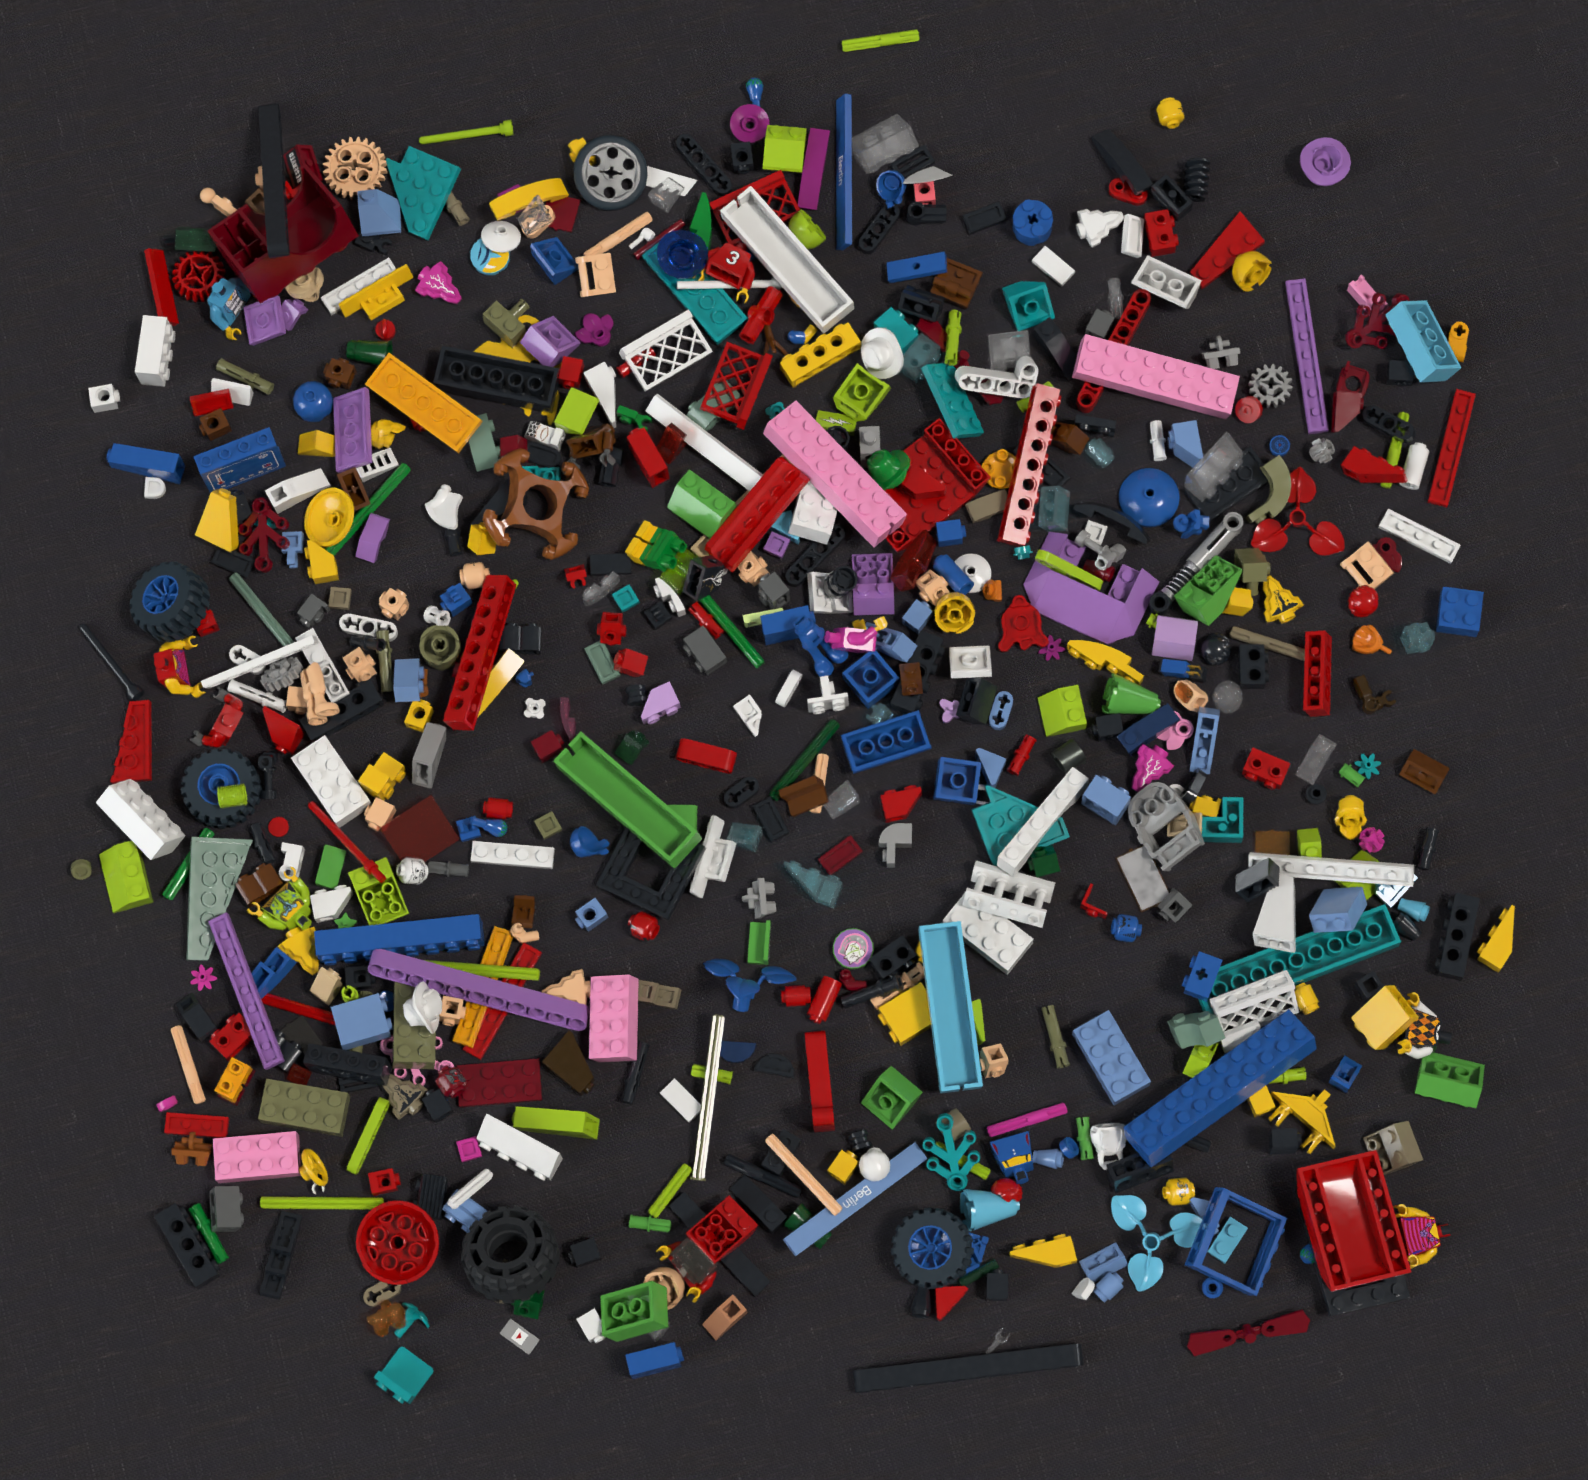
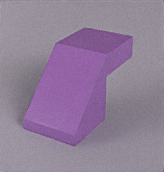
[355,513,390,563]

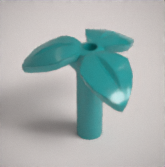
[394,1302,430,1338]

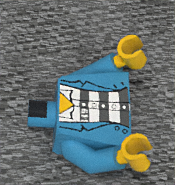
[207,277,254,340]

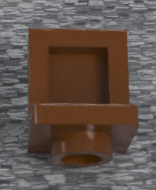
[899,662,923,696]
[512,895,535,929]

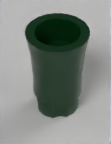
[346,340,393,365]
[783,1203,832,1249]

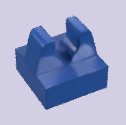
[456,816,482,842]

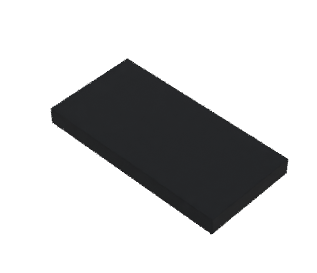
[1184,446,1269,523]

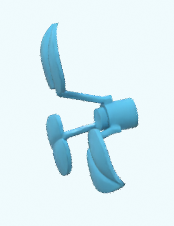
[1111,1195,1202,1291]

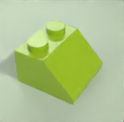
[763,125,807,172]
[1038,685,1087,737]

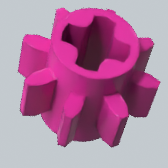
[1359,827,1385,853]

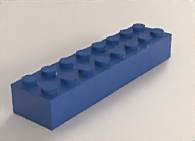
[314,914,485,966]

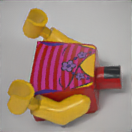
[154,635,206,698]
[1393,1204,1450,1269]

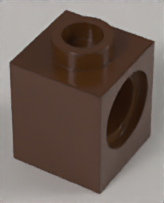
[199,408,232,441]

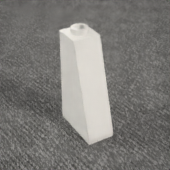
[1253,875,1296,953]

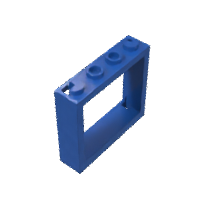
[1185,1187,1287,1296]

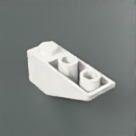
[265,468,330,514]

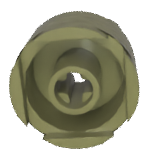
[419,625,462,671]

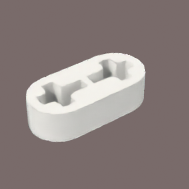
[229,645,266,675]
[775,669,803,708]

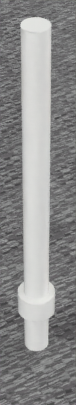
[677,278,783,290]

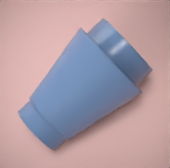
[1033,1149,1064,1169]

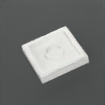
[949,646,992,678]

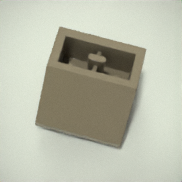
[1363,1121,1423,1175]

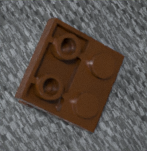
[931,258,983,309]

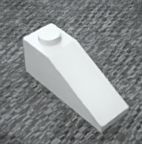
[584,362,616,428]

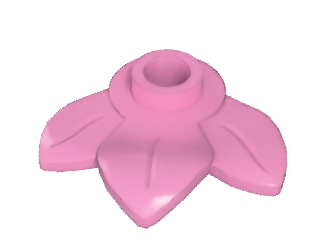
[1157,711,1194,750]

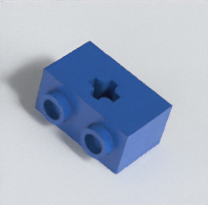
[1182,951,1222,1002]

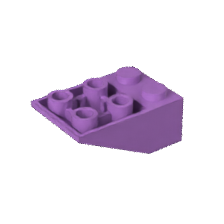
[852,553,894,615]

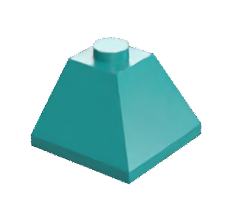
[1002,281,1055,332]

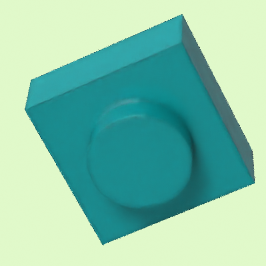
[612,584,640,613]

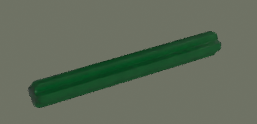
[769,719,840,801]

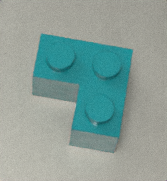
[1201,797,1243,843]

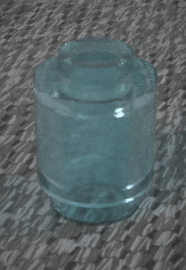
[1086,438,1115,468]

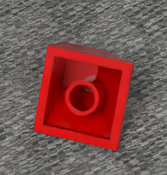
[262,706,305,755]

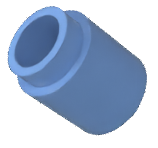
[1093,1272,1124,1303]

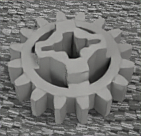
[1248,364,1293,408]
[260,656,303,692]

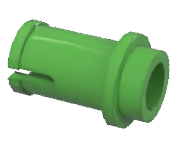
[1338,763,1366,788]

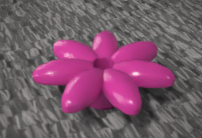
[191,965,217,991]

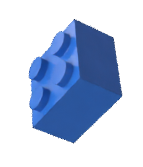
[1436,587,1484,637]
[842,650,900,709]
[933,757,981,805]

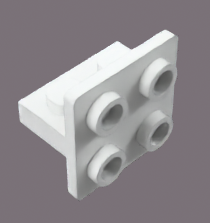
[807,676,849,714]

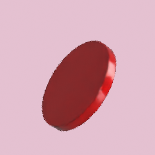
[268,817,289,837]

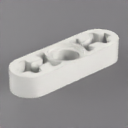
[339,614,398,642]

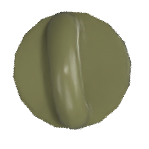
[71,859,92,880]

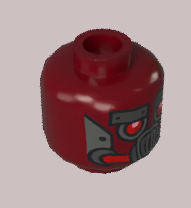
[436,1066,467,1098]

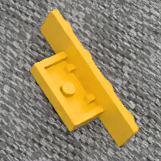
[338,264,413,320]

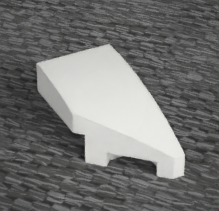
[733,694,762,737]

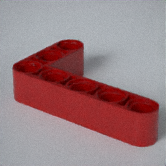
[805,1030,835,1133]

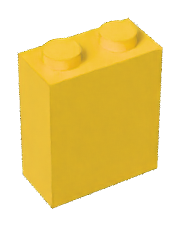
[877,982,931,1046]
[1351,985,1419,1050]

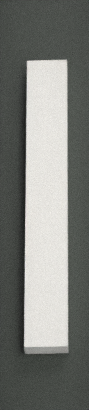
[645,394,763,491]
[1249,852,1414,887]

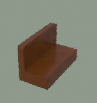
[1399,749,1449,794]
[779,775,829,817]

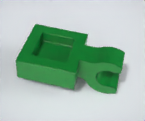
[616,405,652,431]

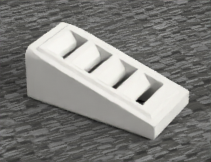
[356,448,399,482]

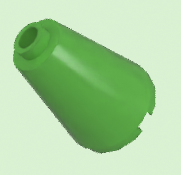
[1102,673,1161,714]

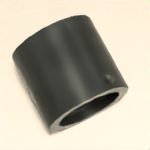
[1051,739,1087,774]

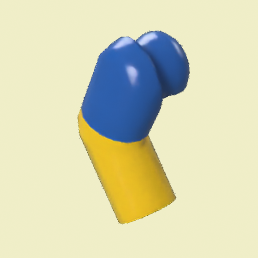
[787,324,818,344]

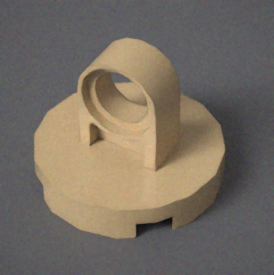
[285,267,324,302]

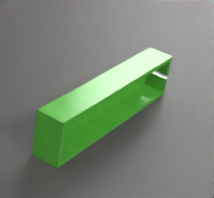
[553,732,702,869]

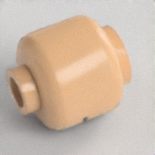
[460,562,490,589]

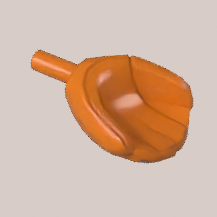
[1352,624,1392,655]

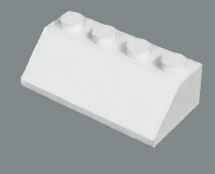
[476,1114,563,1181]

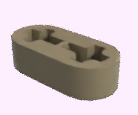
[363,1281,402,1307]

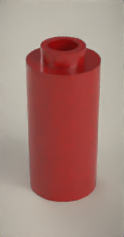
[807,976,842,1024]

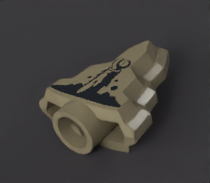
[383,1074,428,1120]

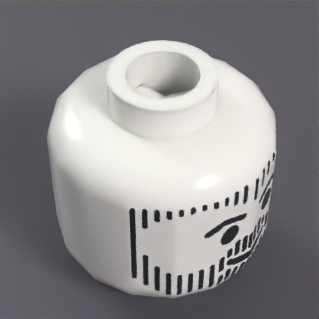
[396,857,428,885]

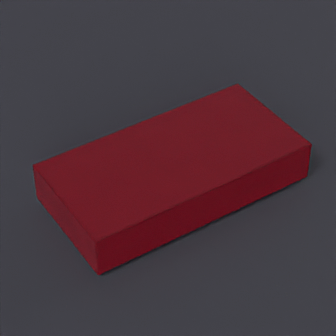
[818,835,863,876]

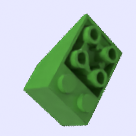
[1174,555,1243,626]

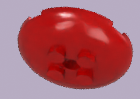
[356,1200,439,1285]

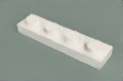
[471,841,555,869]

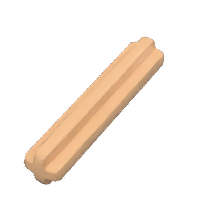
[809,753,829,813]

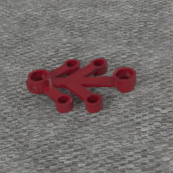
[1345,292,1410,349]
[238,497,290,573]

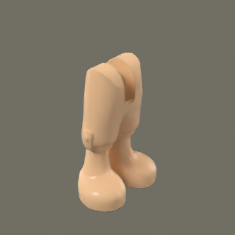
[300,662,340,726]

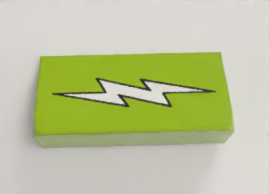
[816,410,857,436]

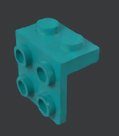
[374,1347,434,1404]

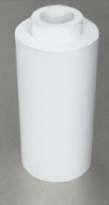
[1399,443,1429,490]

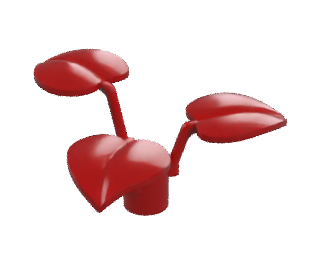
[1251,467,1345,556]

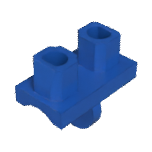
[1173,509,1209,539]

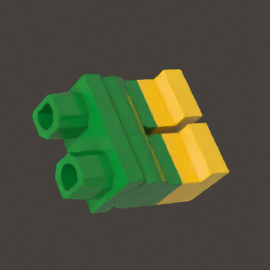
[625,520,687,572]

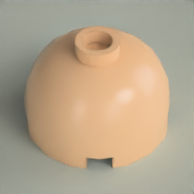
[643,1267,685,1310]

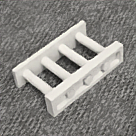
[962,861,1055,928]

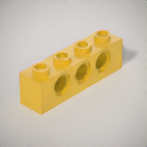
[780,323,861,388]

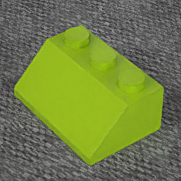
[99,840,153,913]

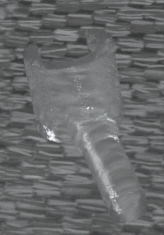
[985,1328,1010,1354]

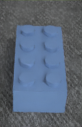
[1072,1010,1151,1105]

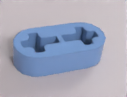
[989,691,1013,730]

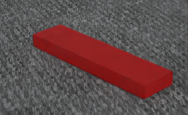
[144,248,179,326]

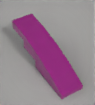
[798,128,830,210]

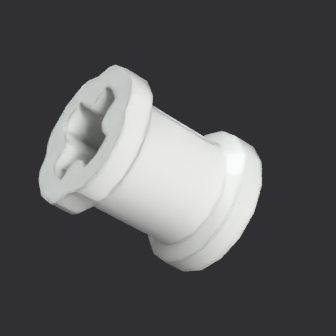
[424,605,451,626]

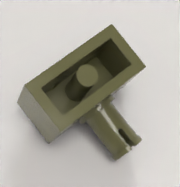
[483,299,530,348]
[1234,548,1270,596]

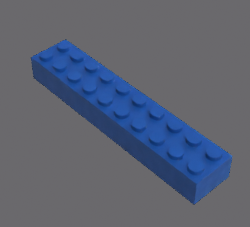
[1123,1009,1317,1167]

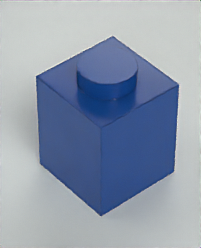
[936,519,966,547]

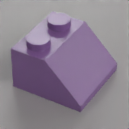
[520,316,581,367]

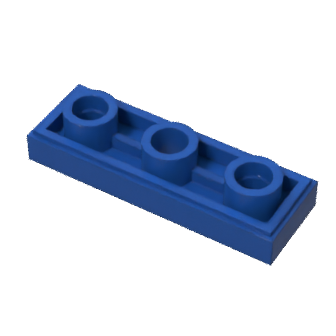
[887,252,947,283]

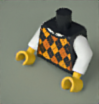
[1398,992,1452,1059]

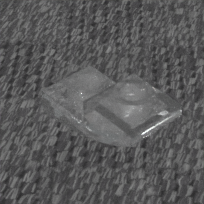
[582,571,620,606]

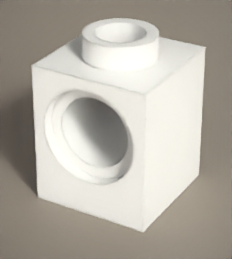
[88,384,120,413]
[577,1308,606,1343]

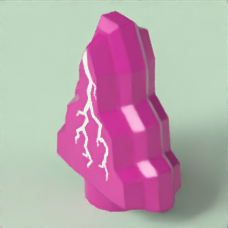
[415,261,462,304]
[1131,744,1174,792]

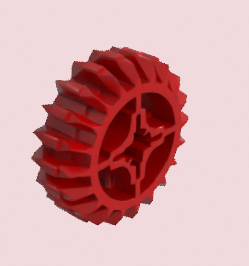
[172,249,226,303]

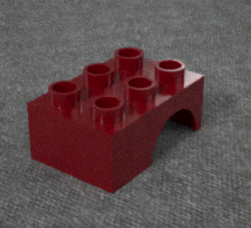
[208,163,359,304]

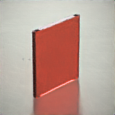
[380,795,459,862]

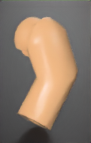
[510,923,539,943]

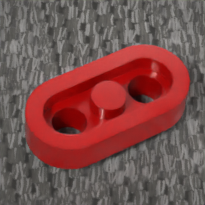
[1109,178,1148,206]

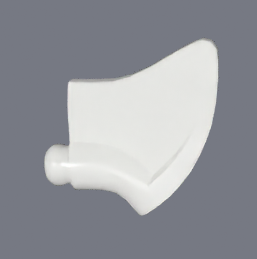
[425,484,463,530]

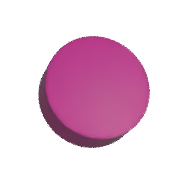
[156,1096,178,1112]

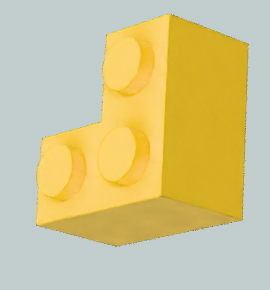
[358,752,406,801]

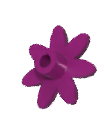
[1039,635,1065,661]

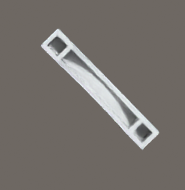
[997,767,1089,877]

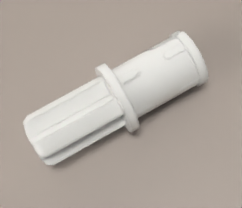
[1150,420,1166,461]

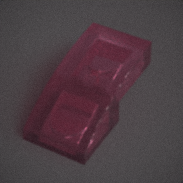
[560,697,576,742]

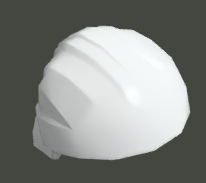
[859,1147,890,1181]

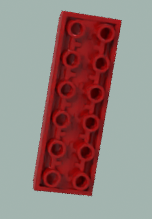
[704,457,810,573]

